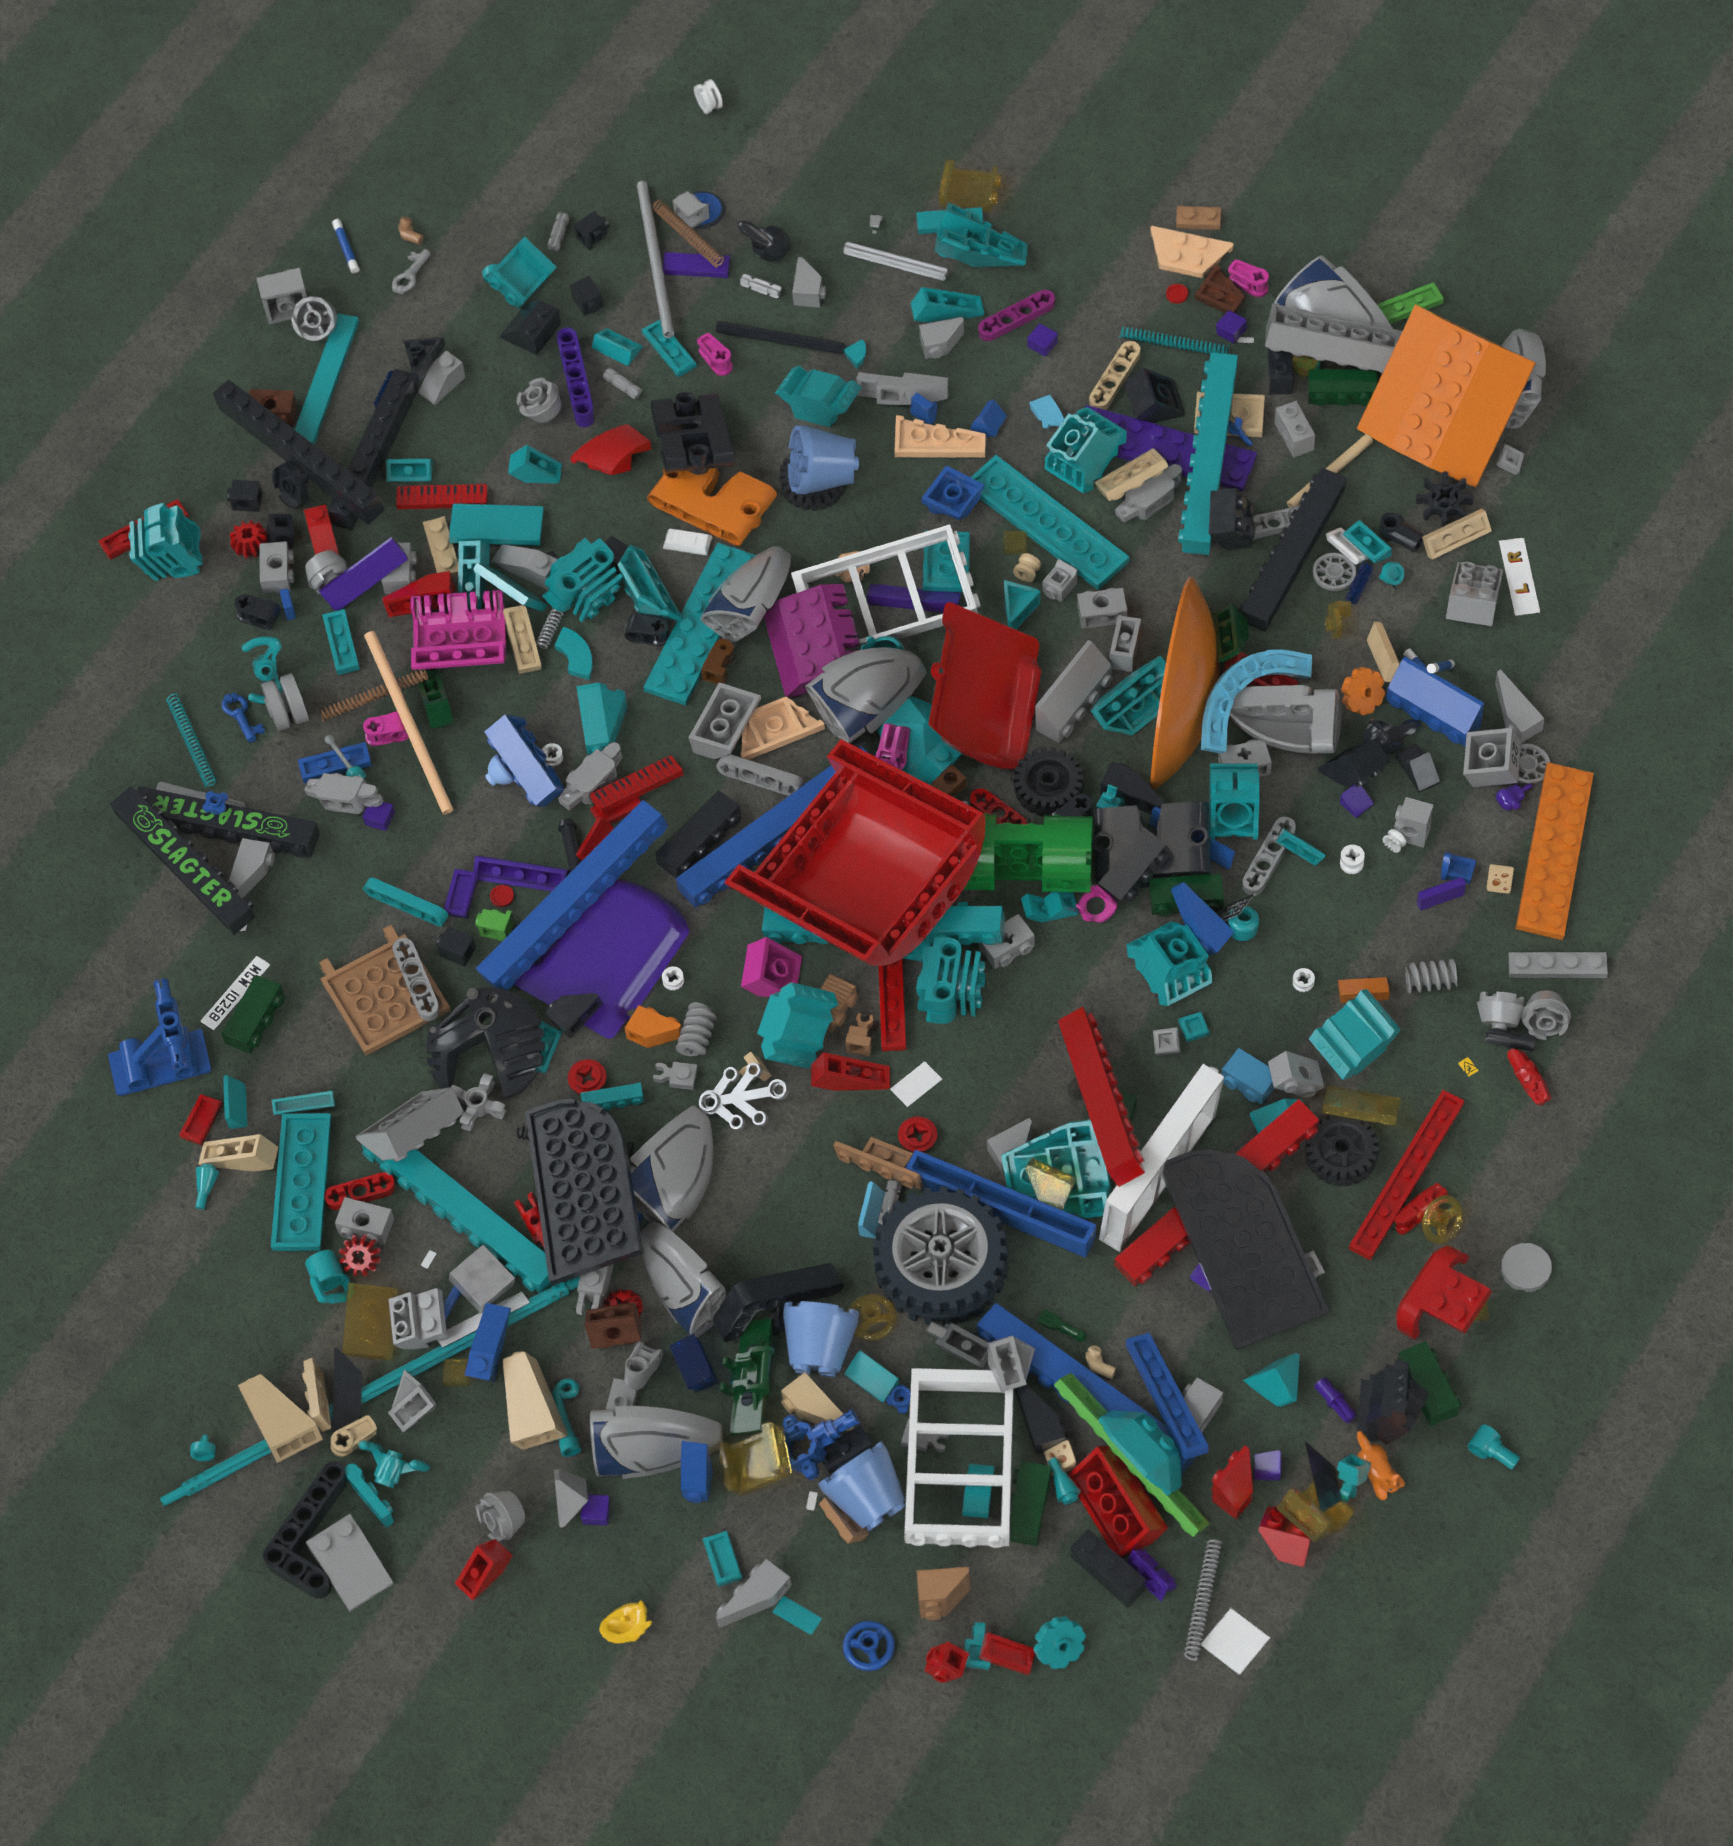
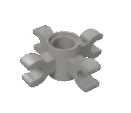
[451,1073,507,1132]

